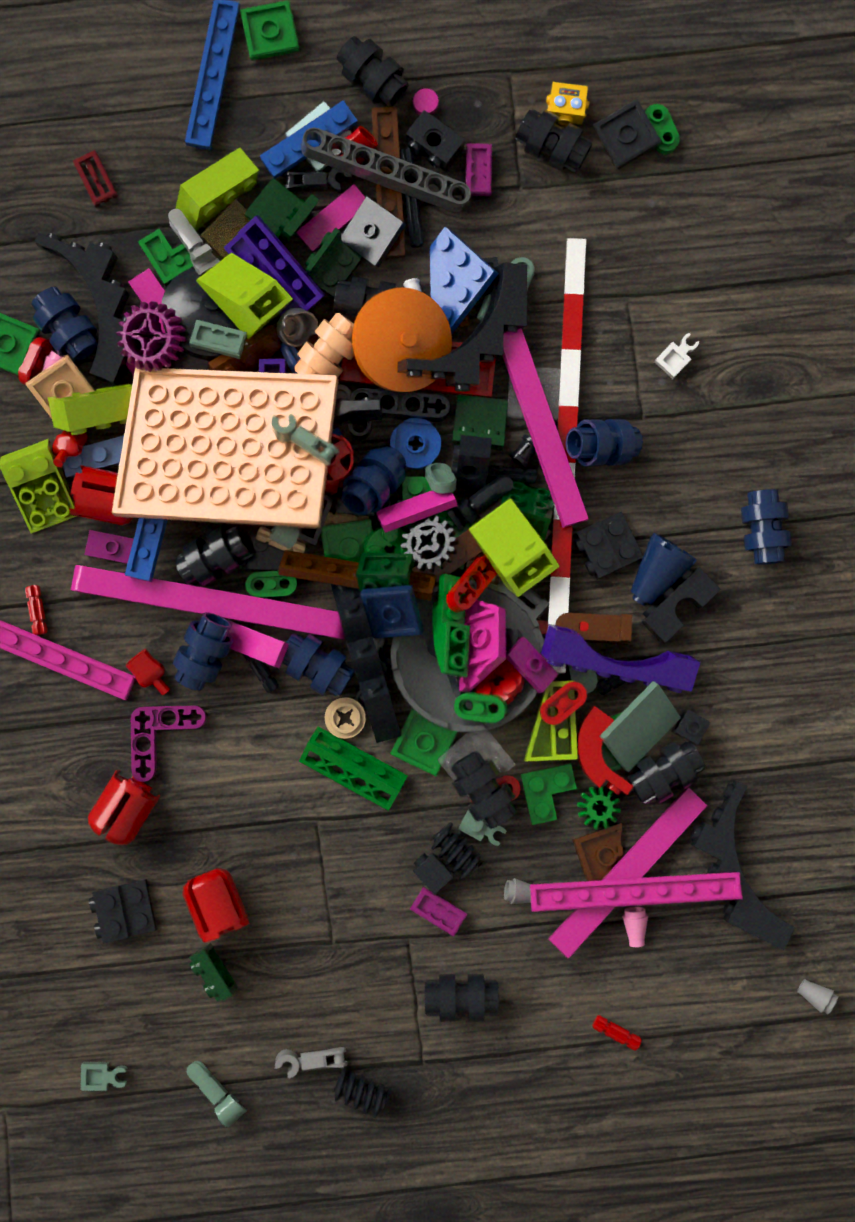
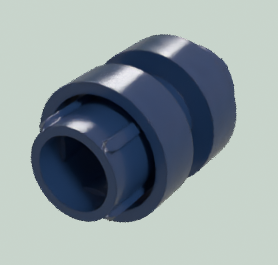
[31,287,98,362]
[566,419,643,466]
[342,447,406,515]
[741,489,792,565]
[173,612,233,690]
[282,633,355,697]

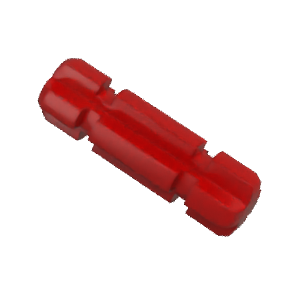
[25,585,47,635]
[592,1015,642,1051]

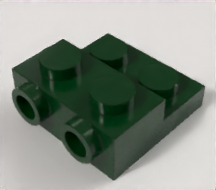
[189,943,238,1002]

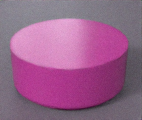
[413,89,438,115]

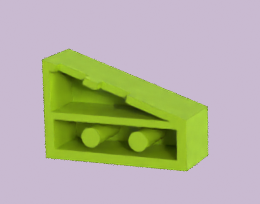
[176,148,259,231]
[47,384,132,435]
[524,681,578,761]

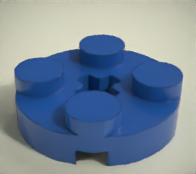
[390,418,441,470]

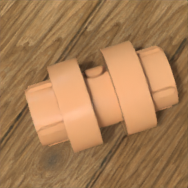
[295,313,354,378]

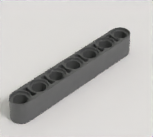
[301,127,471,212]

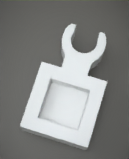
[654,333,699,379]

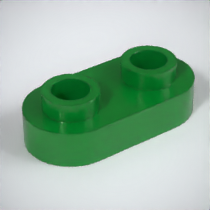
[645,104,680,154]
[246,571,298,598]
[454,692,507,723]

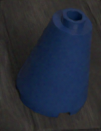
[630,533,697,606]

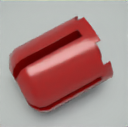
[324,434,353,495]
[69,465,134,526]
[88,770,160,845]
[182,868,250,943]

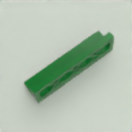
[299,726,408,811]

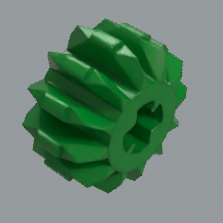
[577,786,621,830]

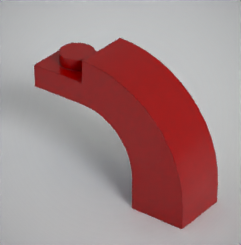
[577,706,633,795]

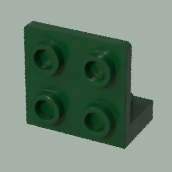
[244,179,319,246]
[306,228,363,299]
[452,395,508,451]
[501,481,554,542]
[356,553,414,594]

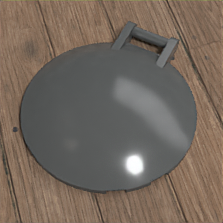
[391,580,549,732]

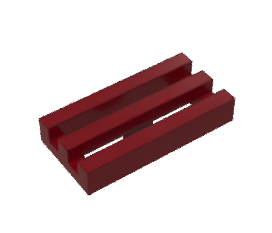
[73,150,118,207]

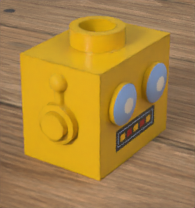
[546,82,589,126]

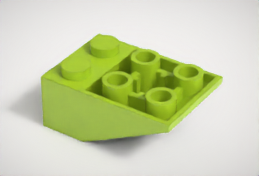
[196,253,293,339]
[0,439,76,533]
[468,499,560,597]

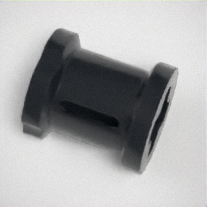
[509,435,536,469]

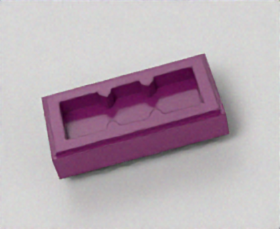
[466,144,492,196]
[84,530,134,564]
[506,637,558,693]
[410,886,467,936]

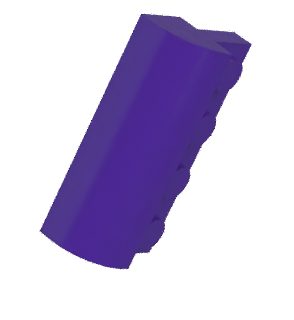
[224,215,326,316]

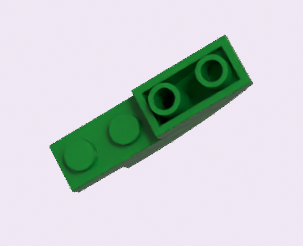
[432,574,470,678]

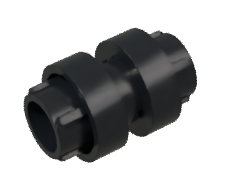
[337,36,409,107]
[516,109,592,172]
[333,276,397,323]
[176,525,254,586]
[627,741,706,804]
[451,750,516,829]
[425,974,499,1022]

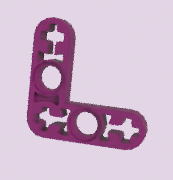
[131,706,207,782]

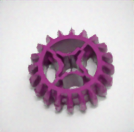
[116,301,186,372]

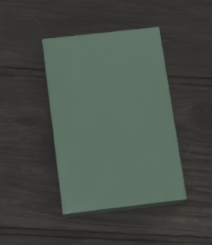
[600,682,681,772]

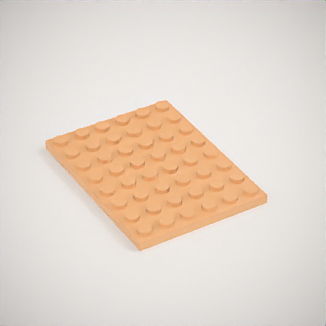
[112,367,338,528]

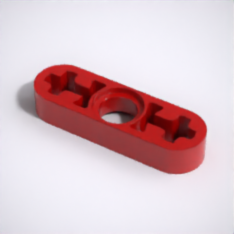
[446,555,497,612]

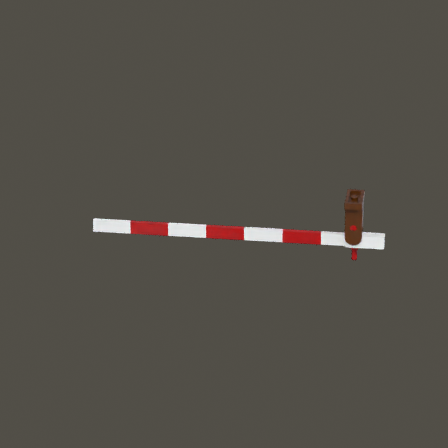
[537,238,632,674]

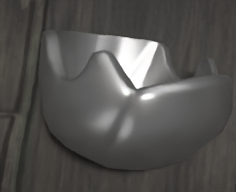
[276,308,318,347]

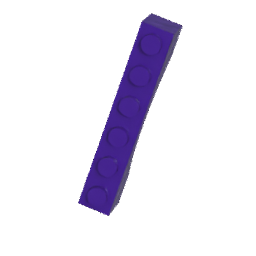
[541,624,700,693]

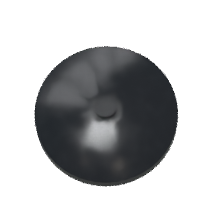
[162,267,261,361]

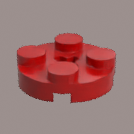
[474,658,524,707]

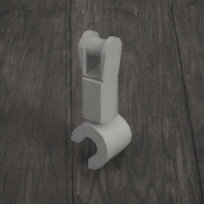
[168,209,220,275]
[275,1047,348,1079]

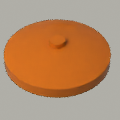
[352,288,452,392]

